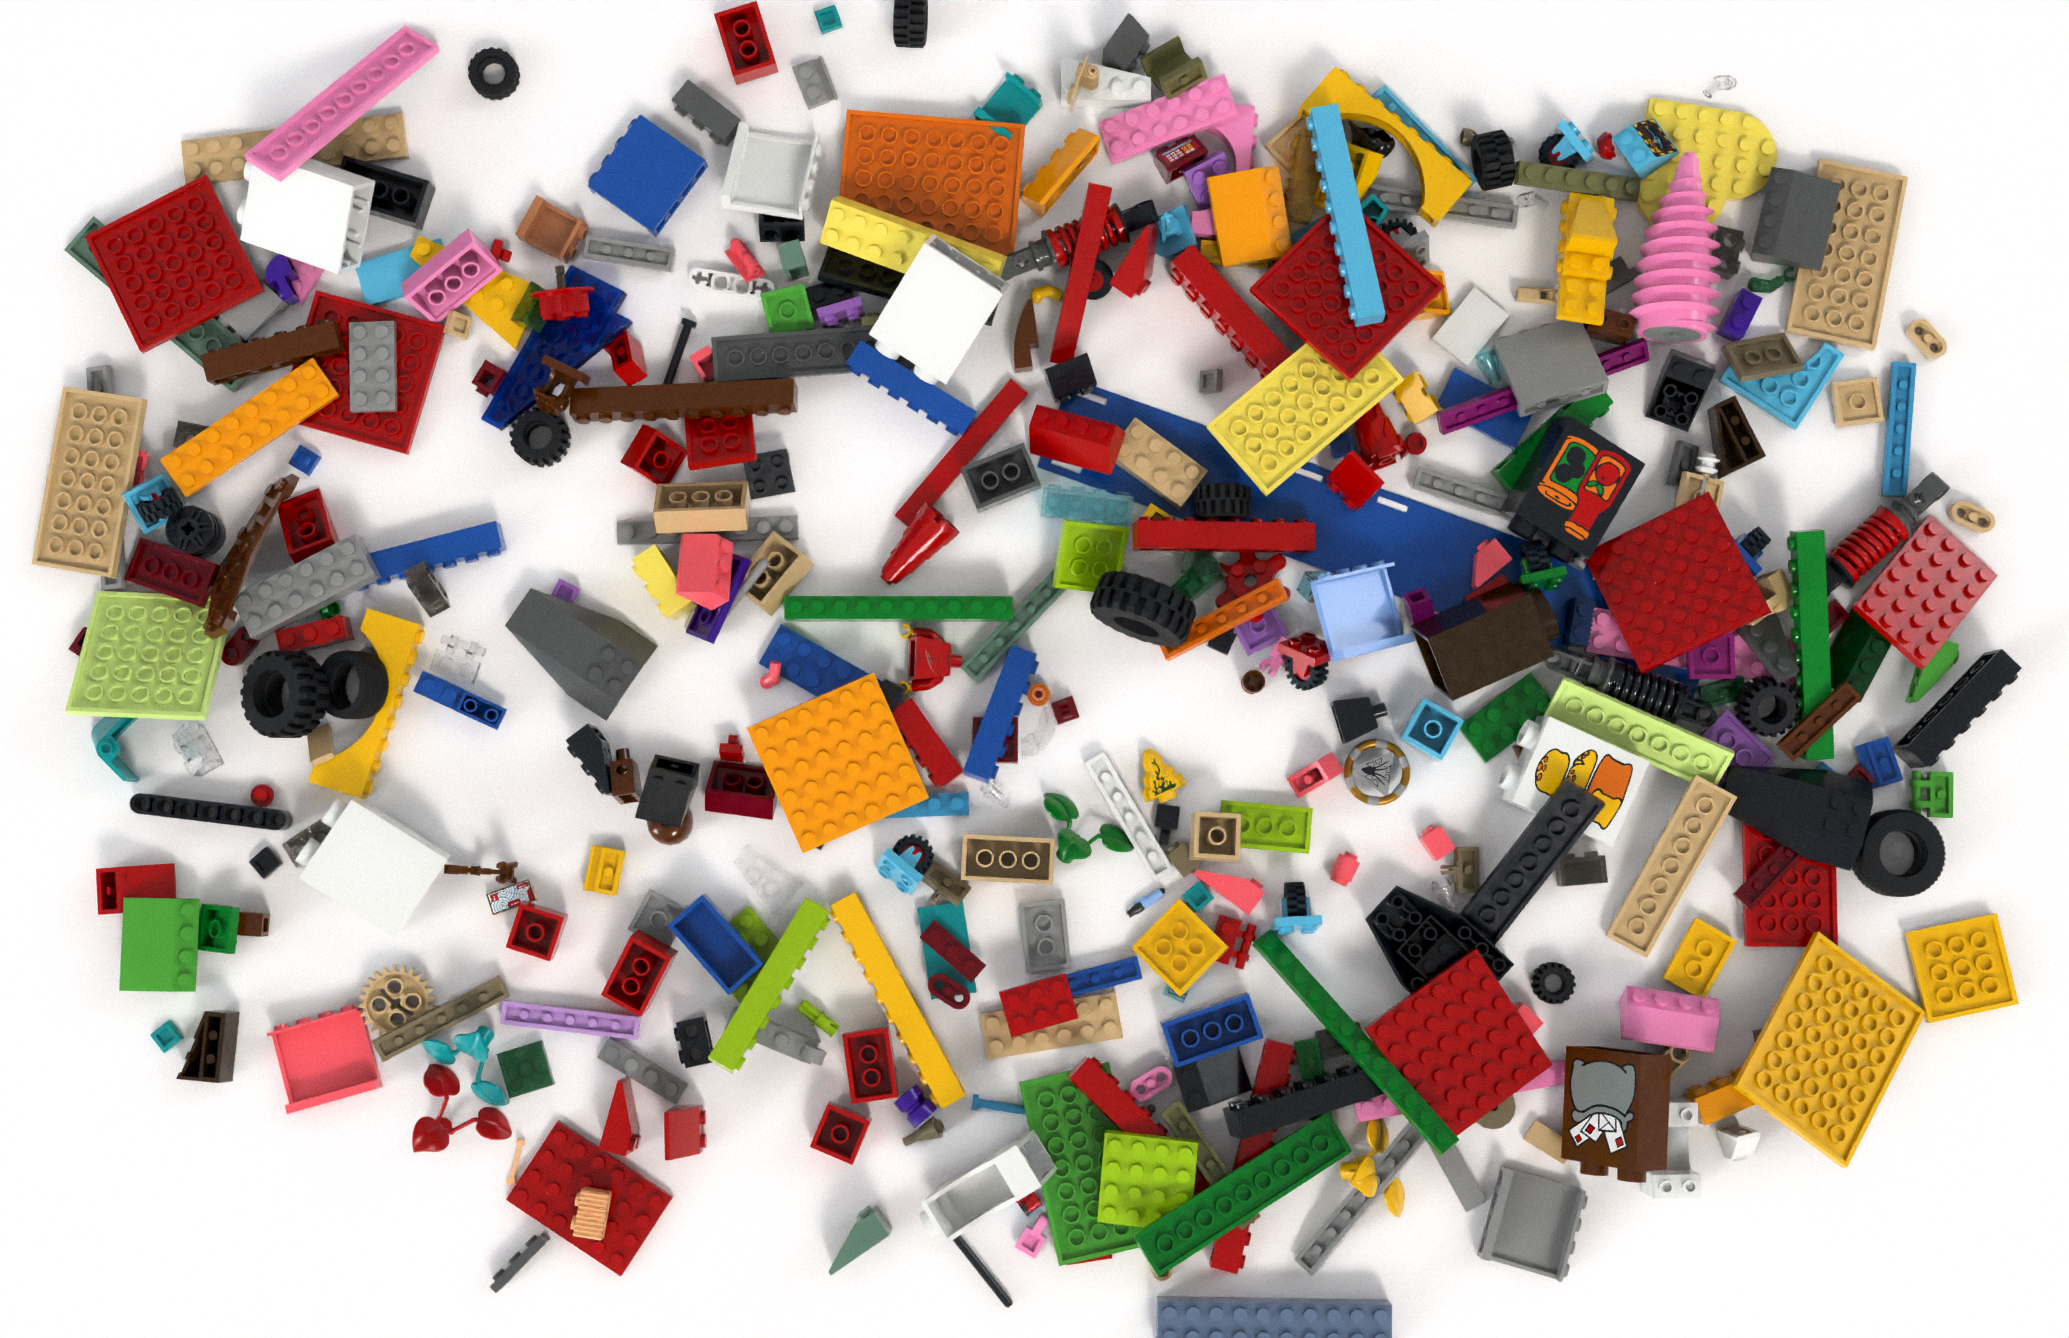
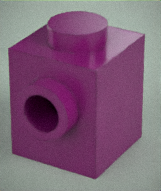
[1402,587,1435,625]

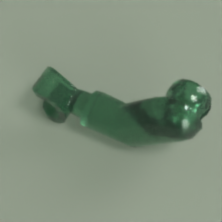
[1747,267,1797,294]

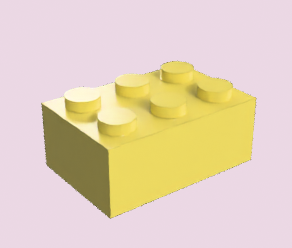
[632,544,697,621]

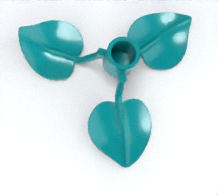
[421,1026,509,1106]

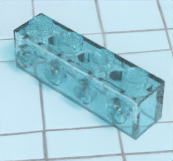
[1040,484,1134,527]

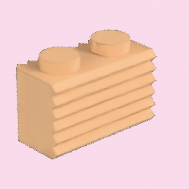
[571,1187,612,1240]

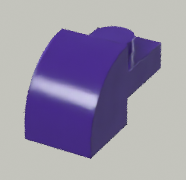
[266,254,300,305]

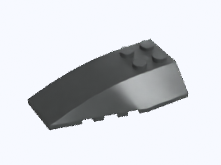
[505,588,658,721]

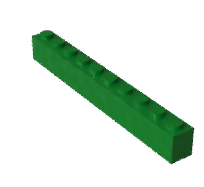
[1787,529,1834,761]
[784,596,1014,622]

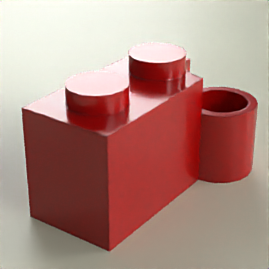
[600,330,648,386]

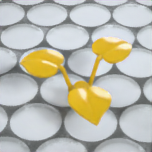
[1340,1118,1405,1217]

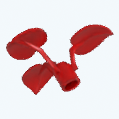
[412,1064,512,1153]

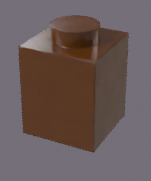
[237,912,270,937]

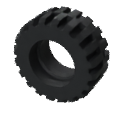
[240,650,330,738]

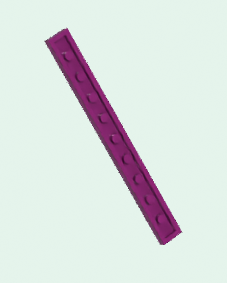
[1436,338,1650,435]

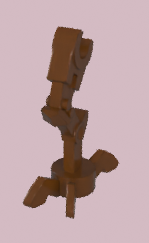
[444,861,518,884]

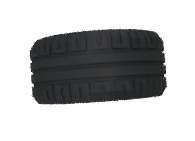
[1852,809,1946,897]

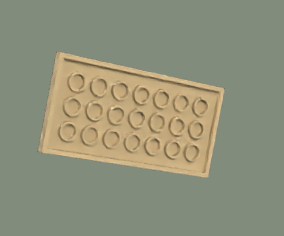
[1784,158,1908,351]
[32,386,148,578]

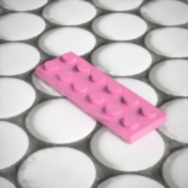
[1098,73,1239,165]

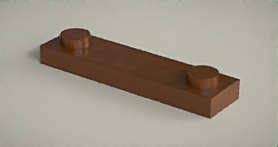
[1776,680,1862,762]

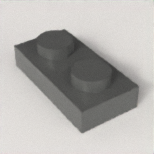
[1666,440,1700,488]

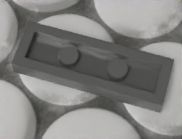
[490,1233,550,1293]

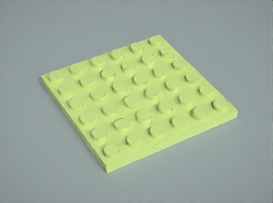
[65,591,227,721]

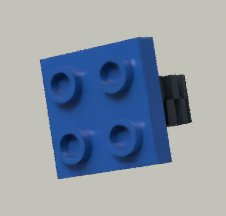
[1732,526,1771,577]

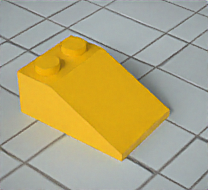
[1312,142,1384,209]

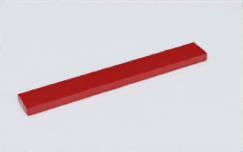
[1049,182,1112,364]
[894,379,1028,527]

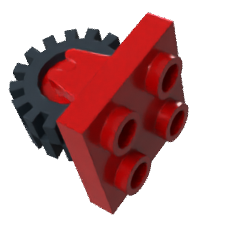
[1277,632,1331,691]

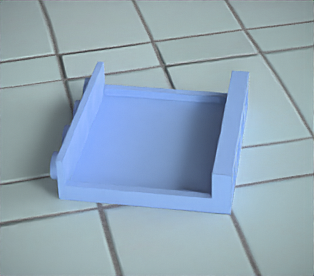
[1310,560,1415,662]

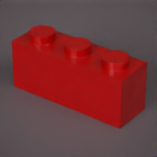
[275,615,355,652]

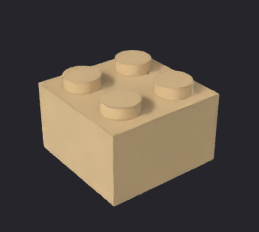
[1189,811,1241,862]

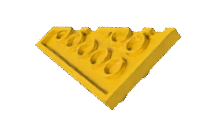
[410,236,544,351]

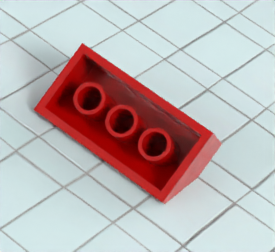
[1029,404,1126,476]

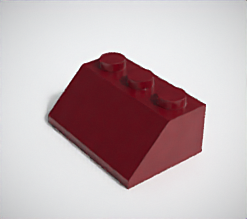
[705,760,778,820]

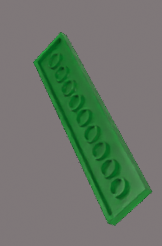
[1132,1112,1352,1277]

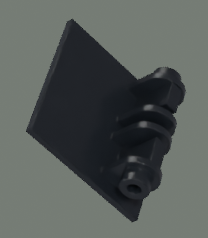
[743,448,796,500]

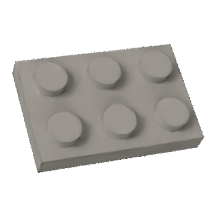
[1019,899,1072,972]

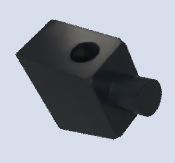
[1330,697,1388,744]

